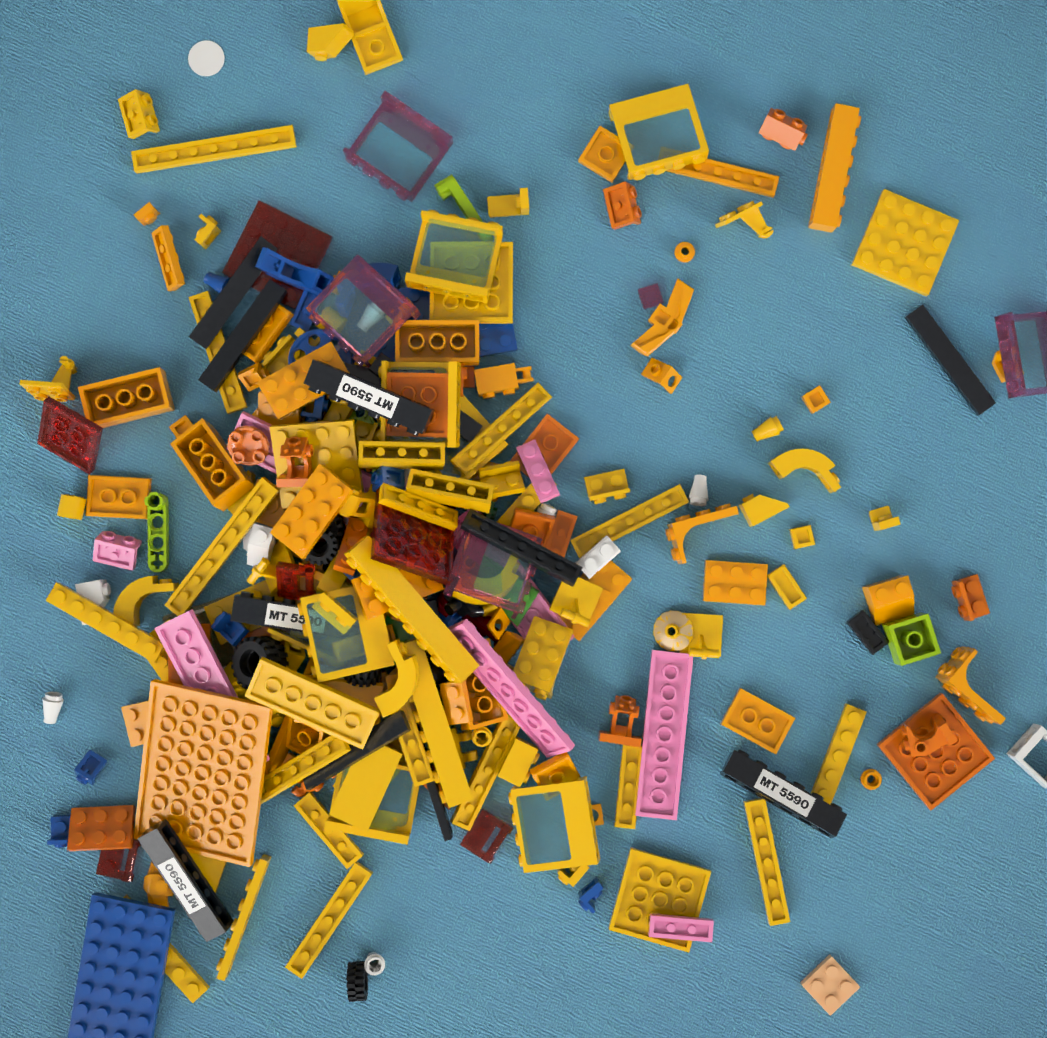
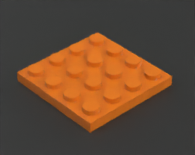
[876,693,995,810]

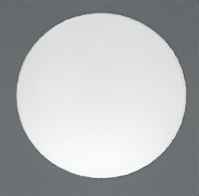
[188,41,225,76]

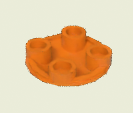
[227,425,269,466]

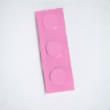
[516,440,560,503]
[648,913,714,942]

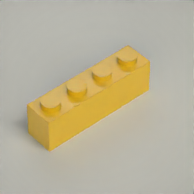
[358,441,445,470]
[406,468,494,513]

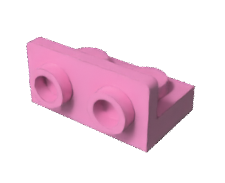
[93,531,142,571]

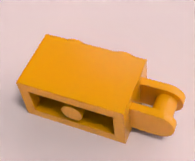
[474,363,534,399]

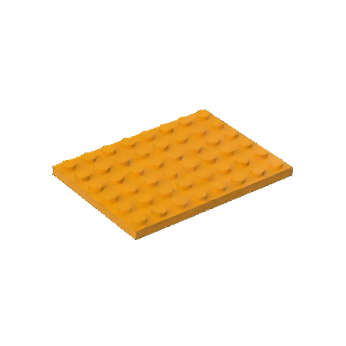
[133,679,273,867]

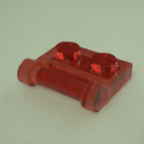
[276,561,316,601]
[460,808,514,864]
[96,838,141,882]

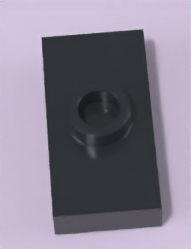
[846,610,889,655]

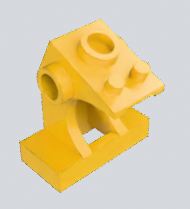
[339,484,384,528]

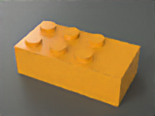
[395,320,479,366]
[78,367,175,430]
[170,418,255,512]

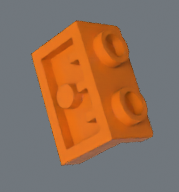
[603,182,642,230]
[951,574,990,621]

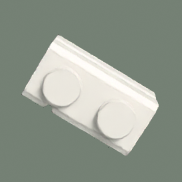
[575,536,621,579]

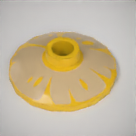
[653,611,694,652]

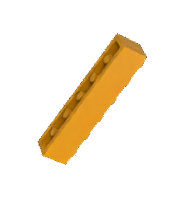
[808,103,861,233]

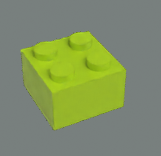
[882,612,941,666]

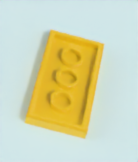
[329,745,403,832]

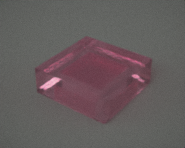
[638,283,664,310]

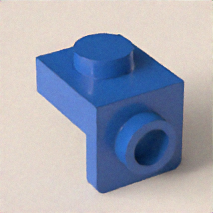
[300,395,329,422]
[211,611,250,647]

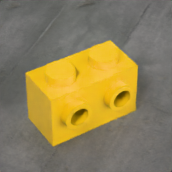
[498,736,540,787]

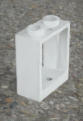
[1006,723,1047,789]

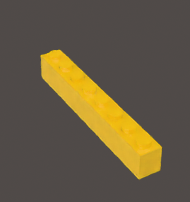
[344,535,480,683]
[404,638,473,808]

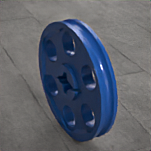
[288,329,352,365]

